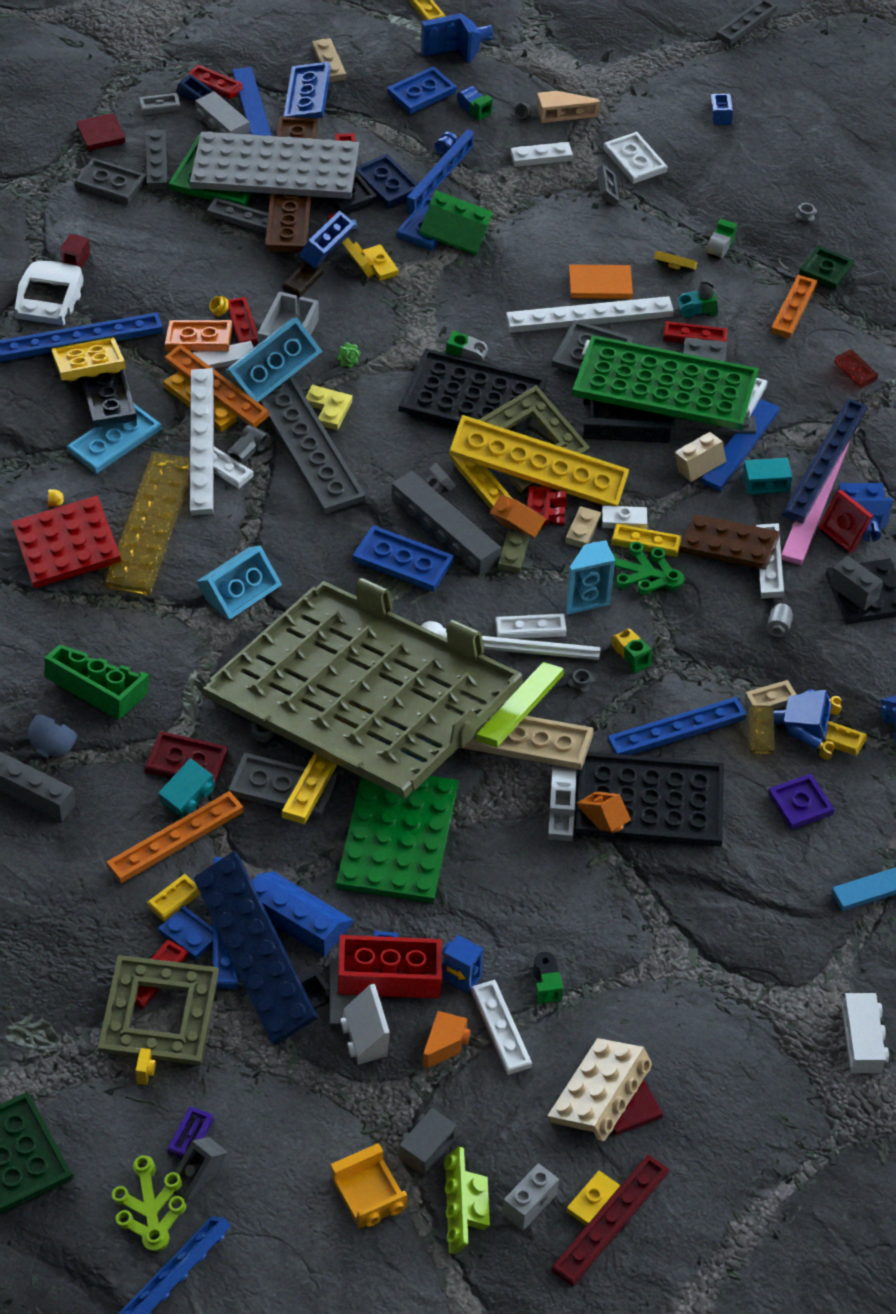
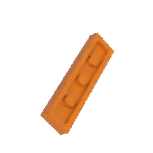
[771,275,817,339]

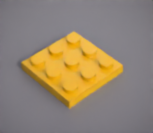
[51,337,126,381]

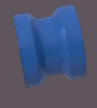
[435,131,458,156]

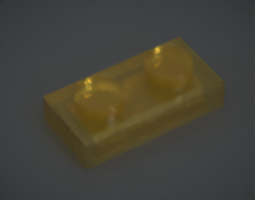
[748,705,775,753]

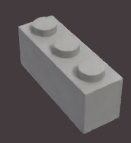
[195,91,250,135]

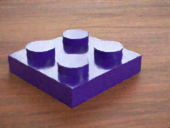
[768,773,834,830]

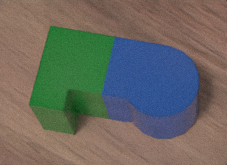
[457,86,493,121]

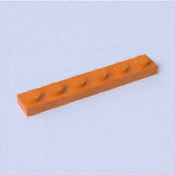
[165,344,270,427]
[107,791,244,884]

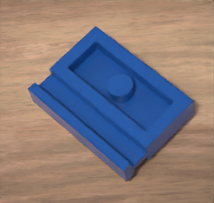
[158,905,219,961]

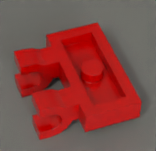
[527,486,567,526]

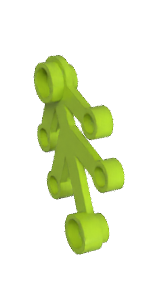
[112,1156,186,1252]

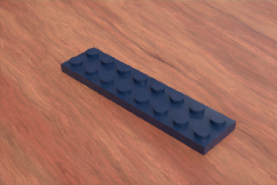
[193,851,318,1045]

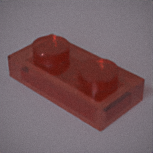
[834,349,878,388]

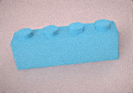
[225,317,323,402]

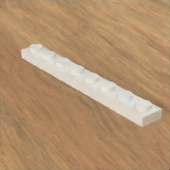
[506,296,674,333]
[190,368,214,515]

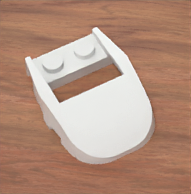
[15,261,84,326]

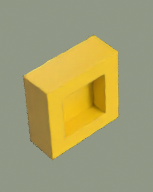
[135,1048,156,1085]

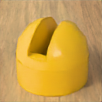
[48,489,64,507]

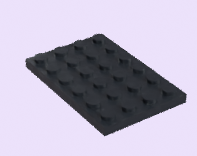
[398,348,547,435]
[575,752,724,847]

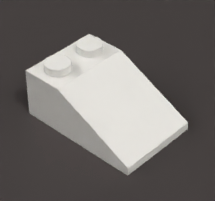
[340,984,390,1065]

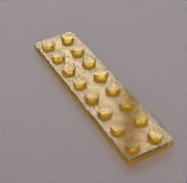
[105,451,190,595]

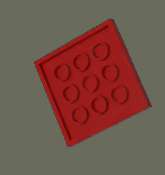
[11,495,122,589]

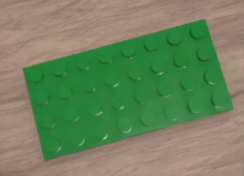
[572,335,759,430]

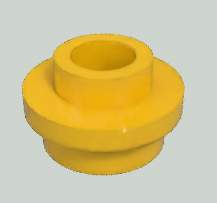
[209,296,228,317]

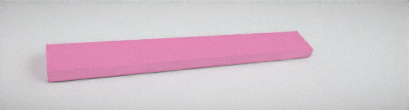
[781,441,850,566]

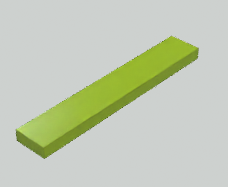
[476,662,564,748]

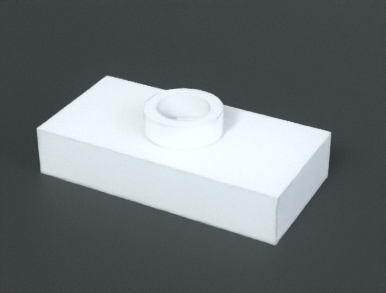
[602,506,647,529]

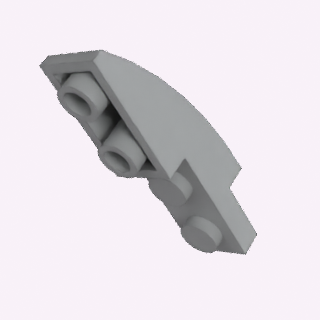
[548,765,576,841]

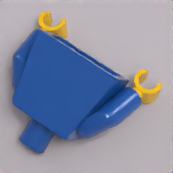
[773,689,842,760]

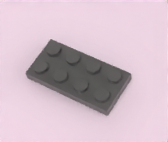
[229,753,336,819]

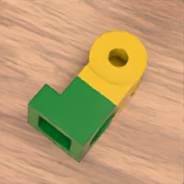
[611,629,652,674]

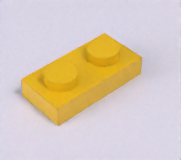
[342,238,375,278]

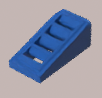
[711,94,733,125]

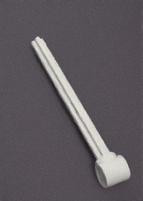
[421,621,600,660]

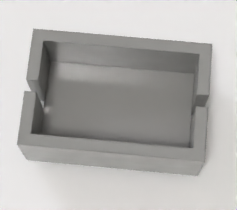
[257,292,319,344]

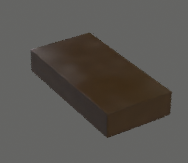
[283,262,323,298]

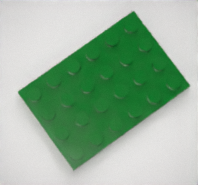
[336,776,459,904]

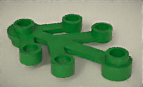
[612,542,684,595]

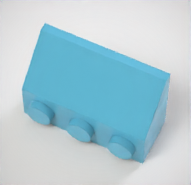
[566,540,615,615]
[196,546,282,620]

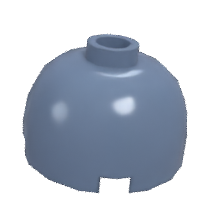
[28,714,78,759]

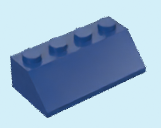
[252,871,354,957]

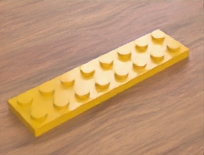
[449,415,629,506]

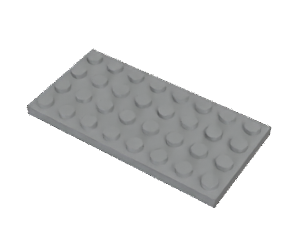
[190,131,359,199]

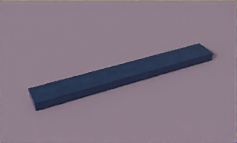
[783,398,868,524]

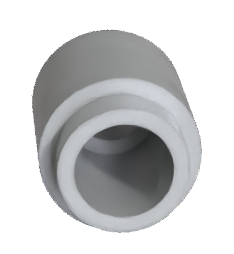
[766,604,793,637]

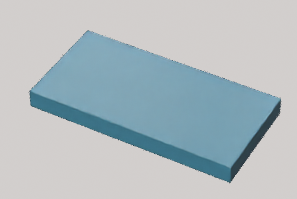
[67,403,162,474]

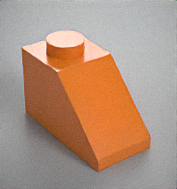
[490,494,546,538]
[577,792,631,833]
[423,1011,471,1068]

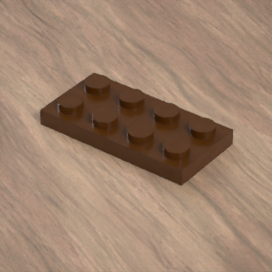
[680,514,780,570]

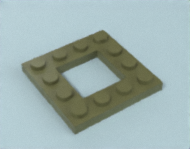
[479,385,590,493]
[98,955,219,1065]

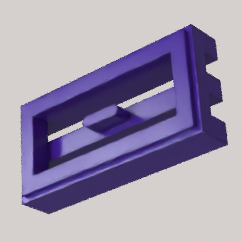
[167,1106,214,1159]

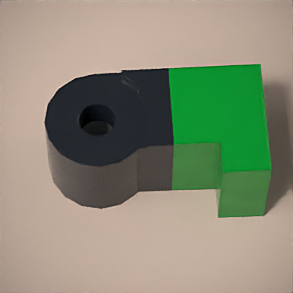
[533,952,563,1004]

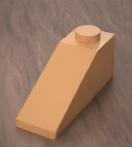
[536,91,600,123]

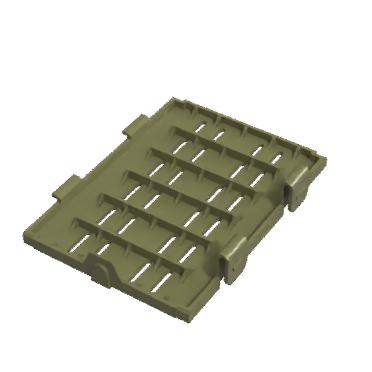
[202,578,523,799]

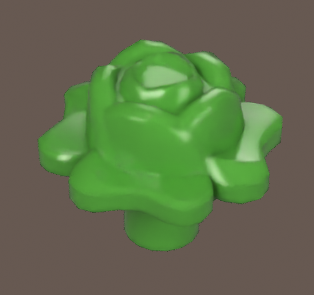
[337,342,361,368]

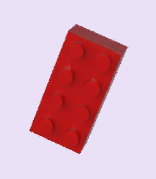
[337,935,442,998]

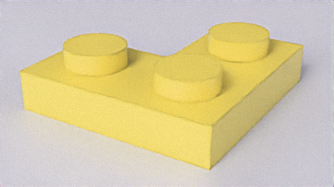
[306,385,352,431]

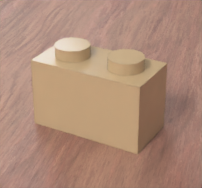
[675,432,727,482]

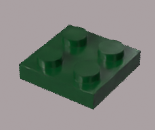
[799,245,855,290]

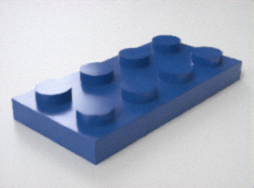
[283,62,331,118]
[353,525,454,592]

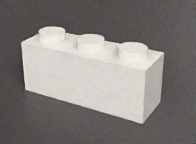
[842,993,889,1073]

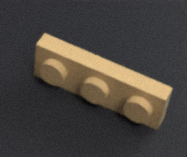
[312,38,346,83]

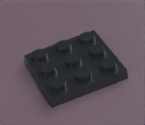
[825,558,896,625]

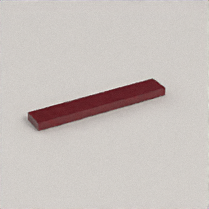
[551,1154,670,1287]

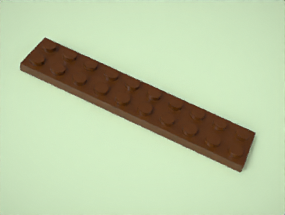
[265,117,318,253]

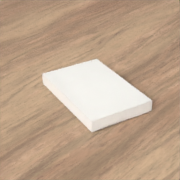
[603,132,668,184]

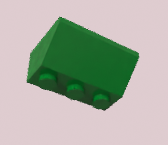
[419,190,493,255]

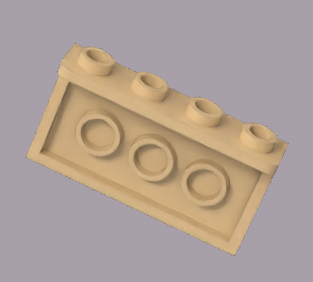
[547,1038,652,1141]

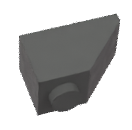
[169,1137,228,1201]

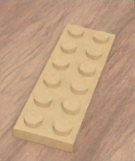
[453,710,594,770]

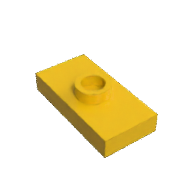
[362,244,399,281]
[654,251,698,270]
[821,721,867,756]
[147,874,200,922]
[566,1170,620,1226]

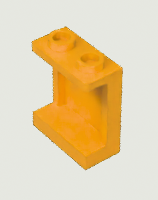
[330,1143,408,1229]

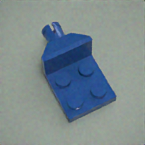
[421,13,494,63]
[838,483,893,542]

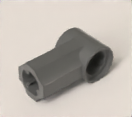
[228,425,269,464]

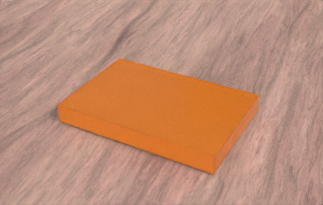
[569,265,633,299]
[165,320,233,351]

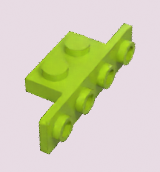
[444,1147,490,1255]

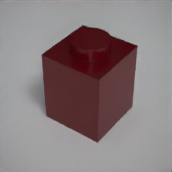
[60,233,90,268]

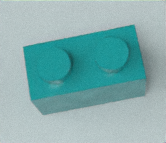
[742,458,792,494]
[158,758,215,819]

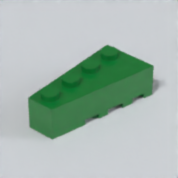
[44,644,149,720]

